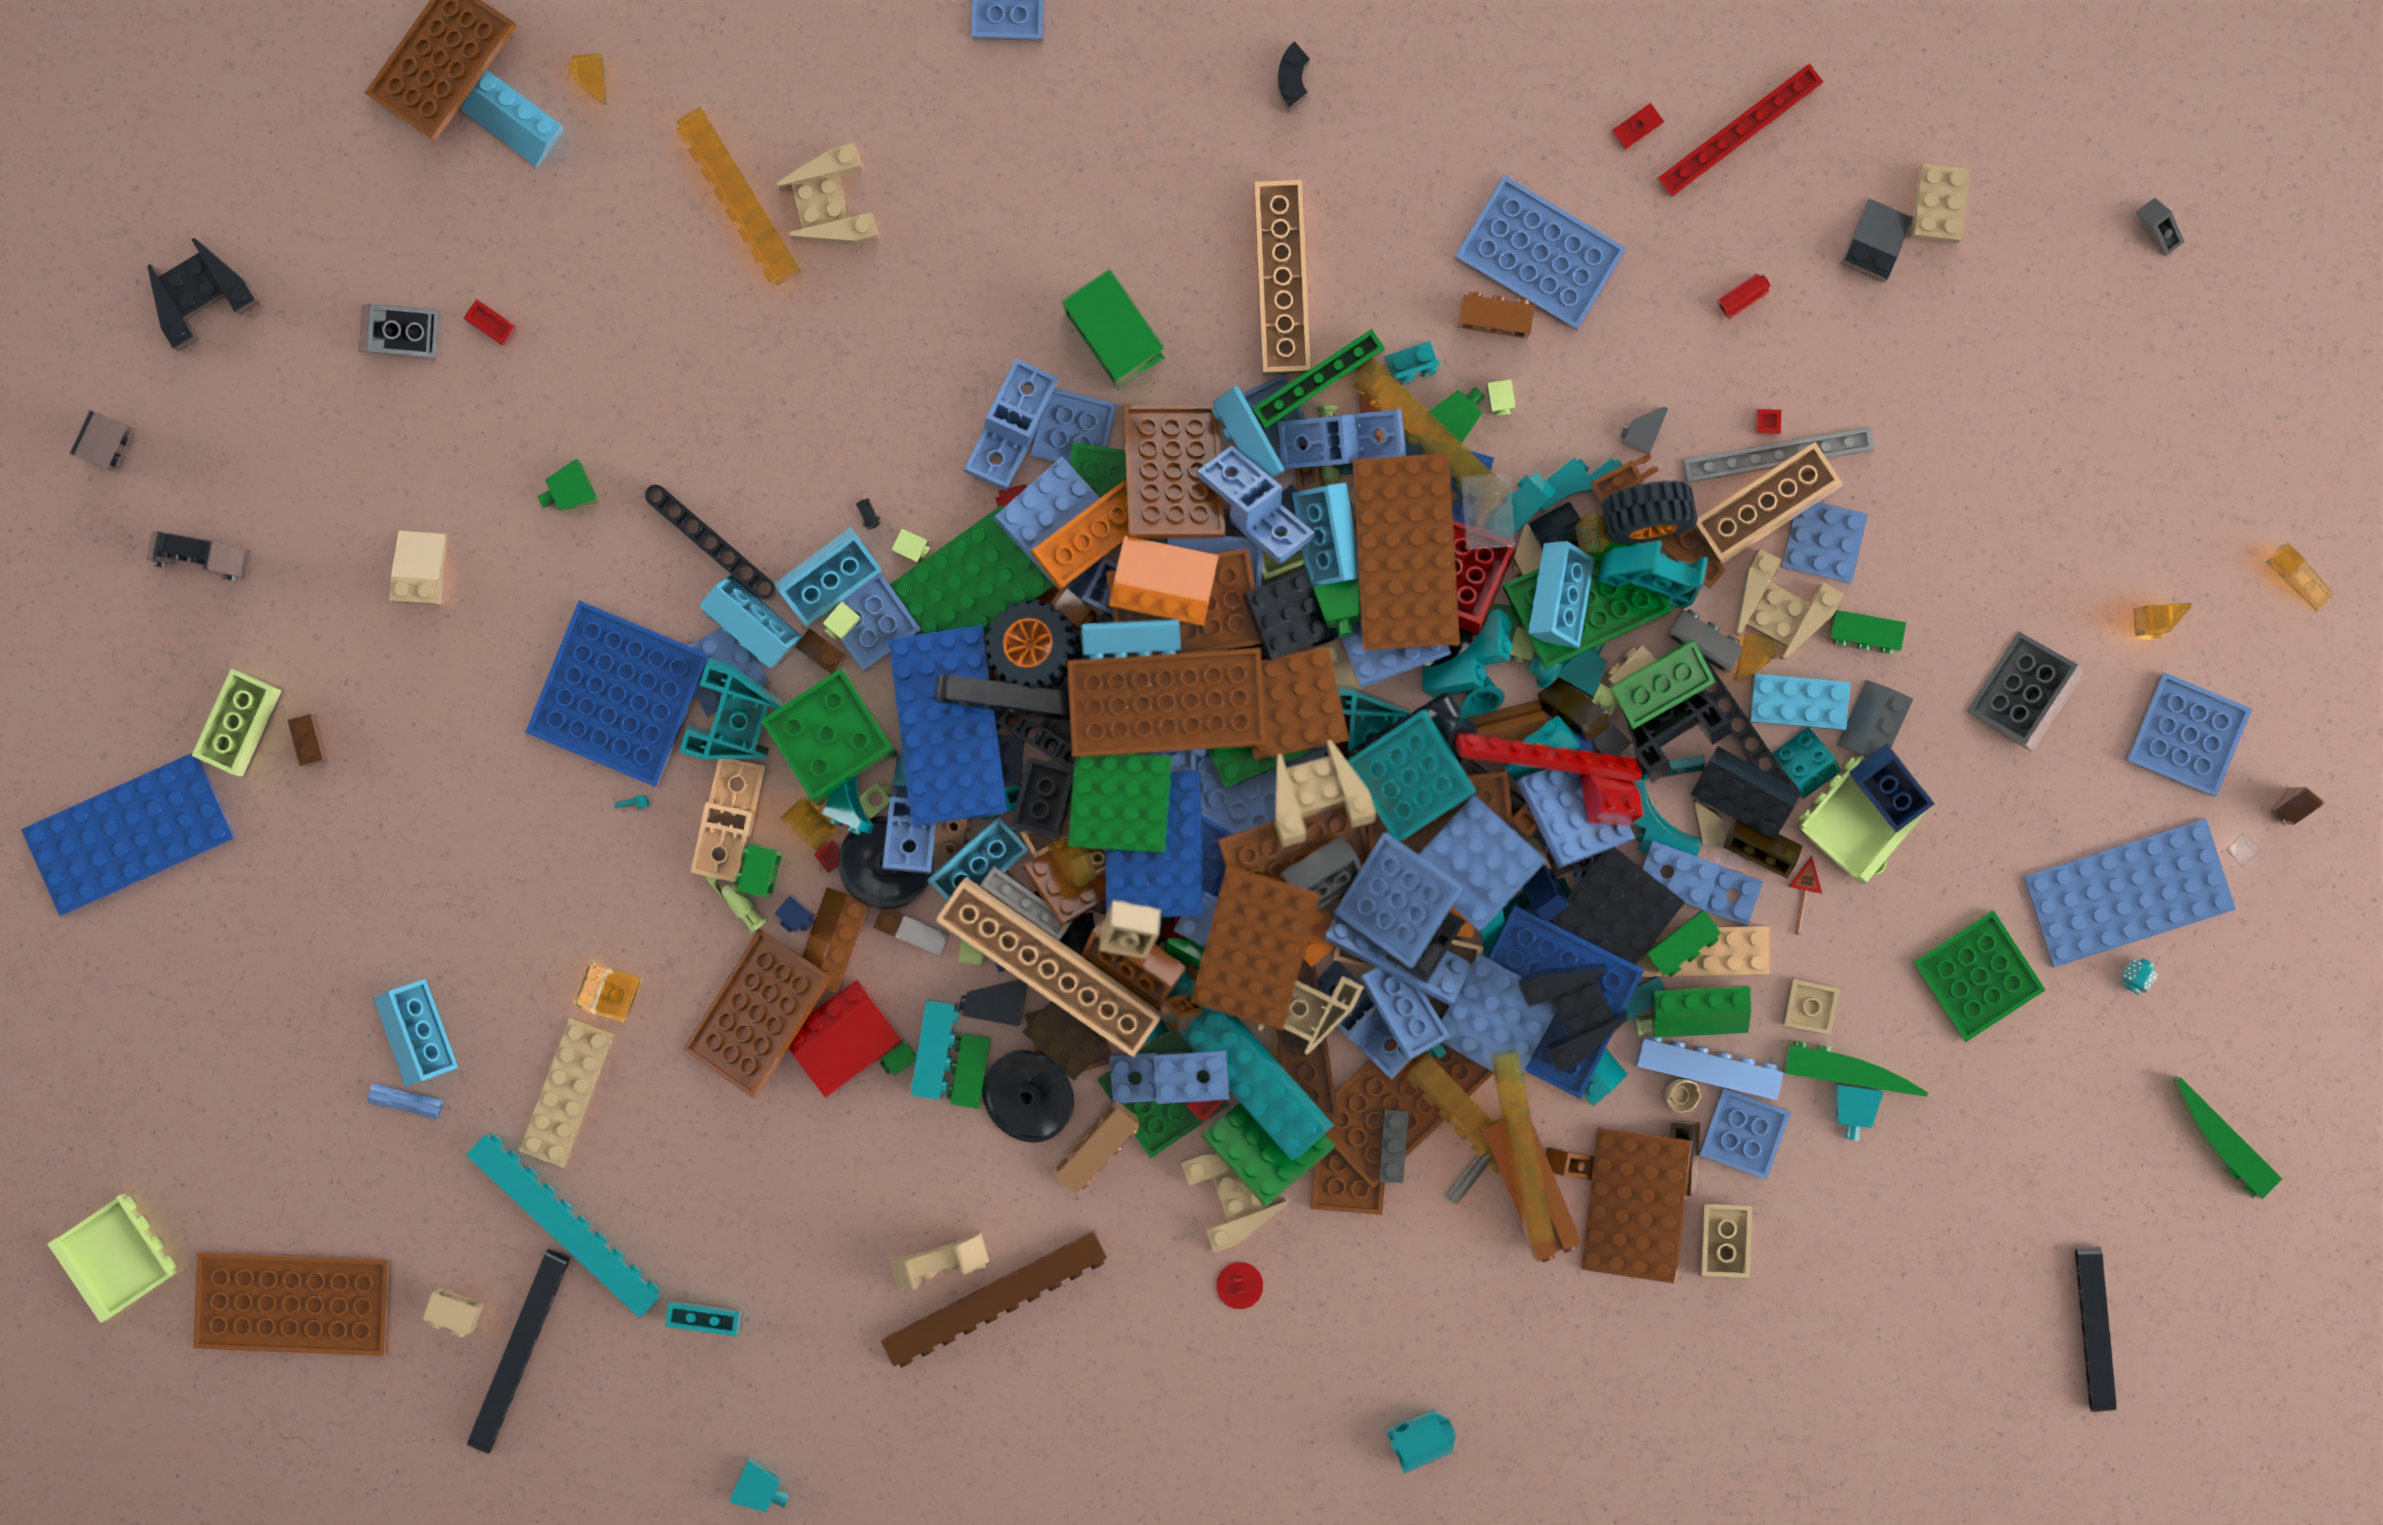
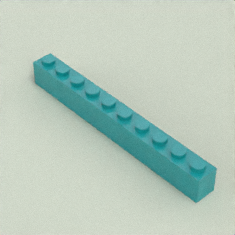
[466,1133,662,1318]

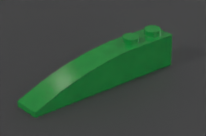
[1783,1041,1928,1097]
[2173,1076,2282,1199]

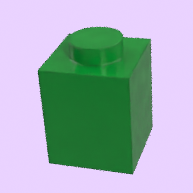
[880,1039,917,1076]

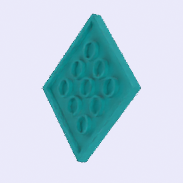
[1347,710,1477,842]

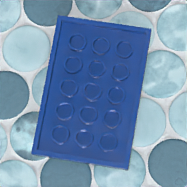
[1105,770,1203,917]

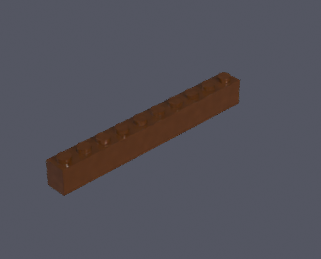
[881,1231,1107,1368]

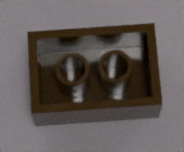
[1022,1001,1107,1081]

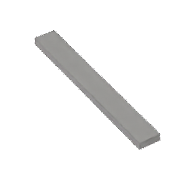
[1682,427,1874,483]

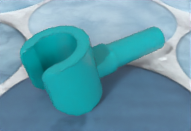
[615,795,650,810]

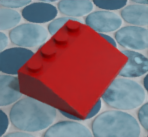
[1453,520,1515,635]
[788,980,903,1098]

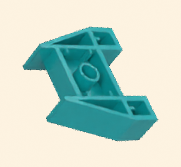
[1598,541,1708,609]
[679,657,784,759]
[1323,685,1411,758]

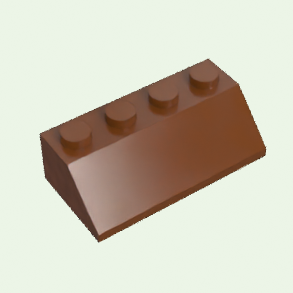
[802,887,870,993]
[1081,914,1186,1010]

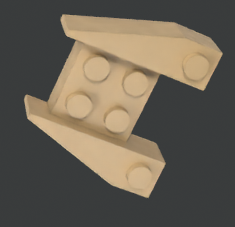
[777,143,879,244]
[1735,549,1845,660]
[1275,740,1376,848]
[1258,975,1364,1055]
[1181,1153,1287,1253]
[889,1232,990,1292]

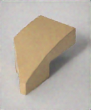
[1693,799,1726,847]

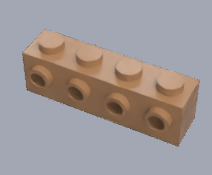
[933,818,973,859]
[1053,1100,1139,1194]

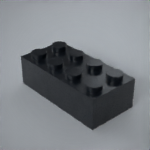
[1691,746,1802,840]

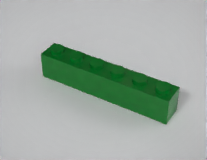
[1252,329,1385,430]

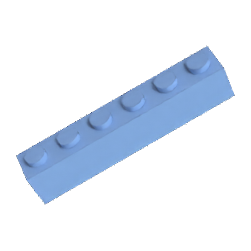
[1635,1035,1784,1100]

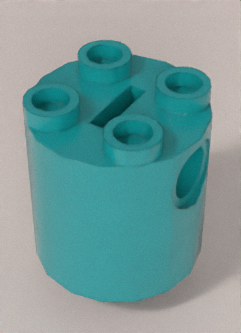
[1386,1409,1456,1474]

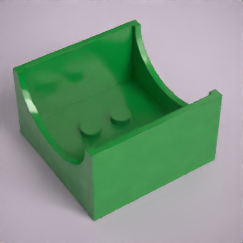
[1062,269,1165,391]
[761,668,899,806]

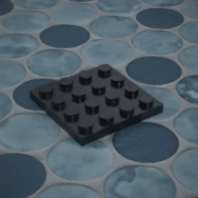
[1551,847,1685,965]

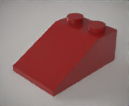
[1580,773,1644,826]

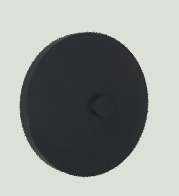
[838,816,934,910]
[982,1050,1074,1143]

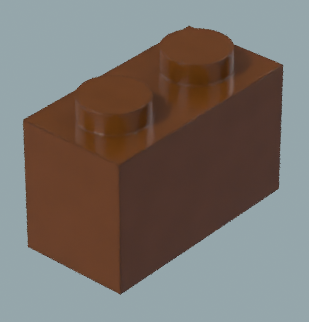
[287,714,328,767]

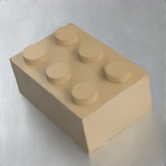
[1910,164,1970,244]

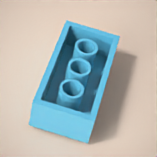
[1748,674,1850,730]

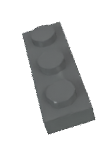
[1379,1109,1409,1183]

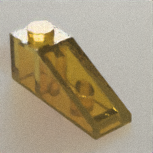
[2266,543,2334,611]

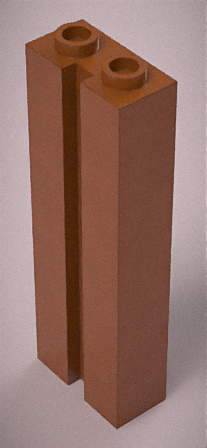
[1464,700,1547,761]
[1480,1108,1582,1262]

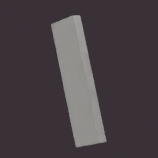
[980,866,1072,941]

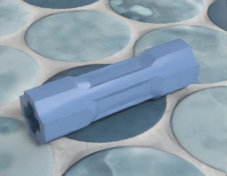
[368,1083,443,1120]

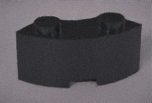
[1278,41,1310,112]

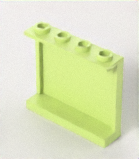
[1797,755,1927,885]
[48,1194,177,1323]

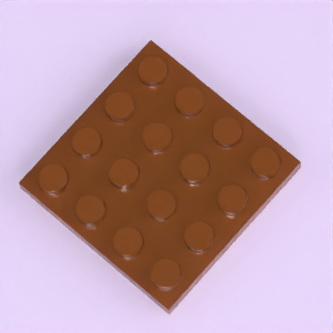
[1251,647,1349,761]

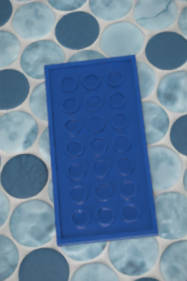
[888,625,1008,827]
[21,752,235,916]

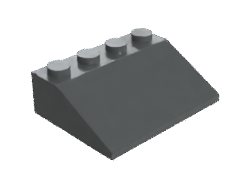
[1967,632,2085,753]

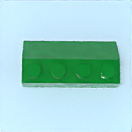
[1651,985,1751,1038]

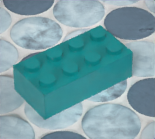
[910,999,960,1100]

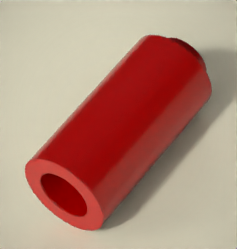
[1717,273,1771,319]

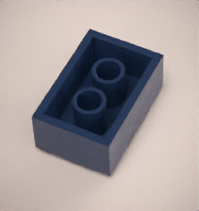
[1849,743,1935,833]

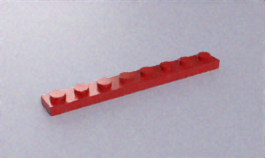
[1657,63,1824,198]
[1456,733,1642,782]

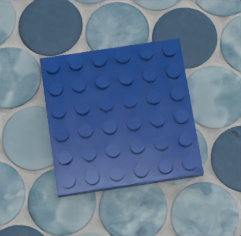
[525,600,711,787]
[1489,905,1645,1099]

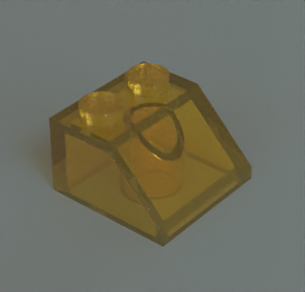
[2133,603,2191,641]
[780,797,838,851]
[573,961,642,1023]

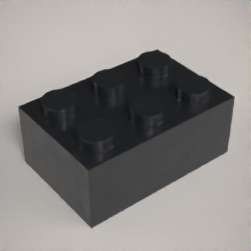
[1010,757,1074,842]

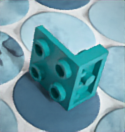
[1385,341,1441,386]
[1772,727,1841,799]

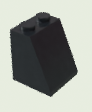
[959,978,1028,1027]

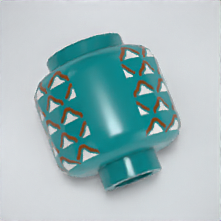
[2121,958,2157,995]

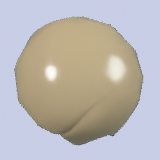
[1665,1078,1701,1114]

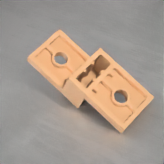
[690,759,766,882]

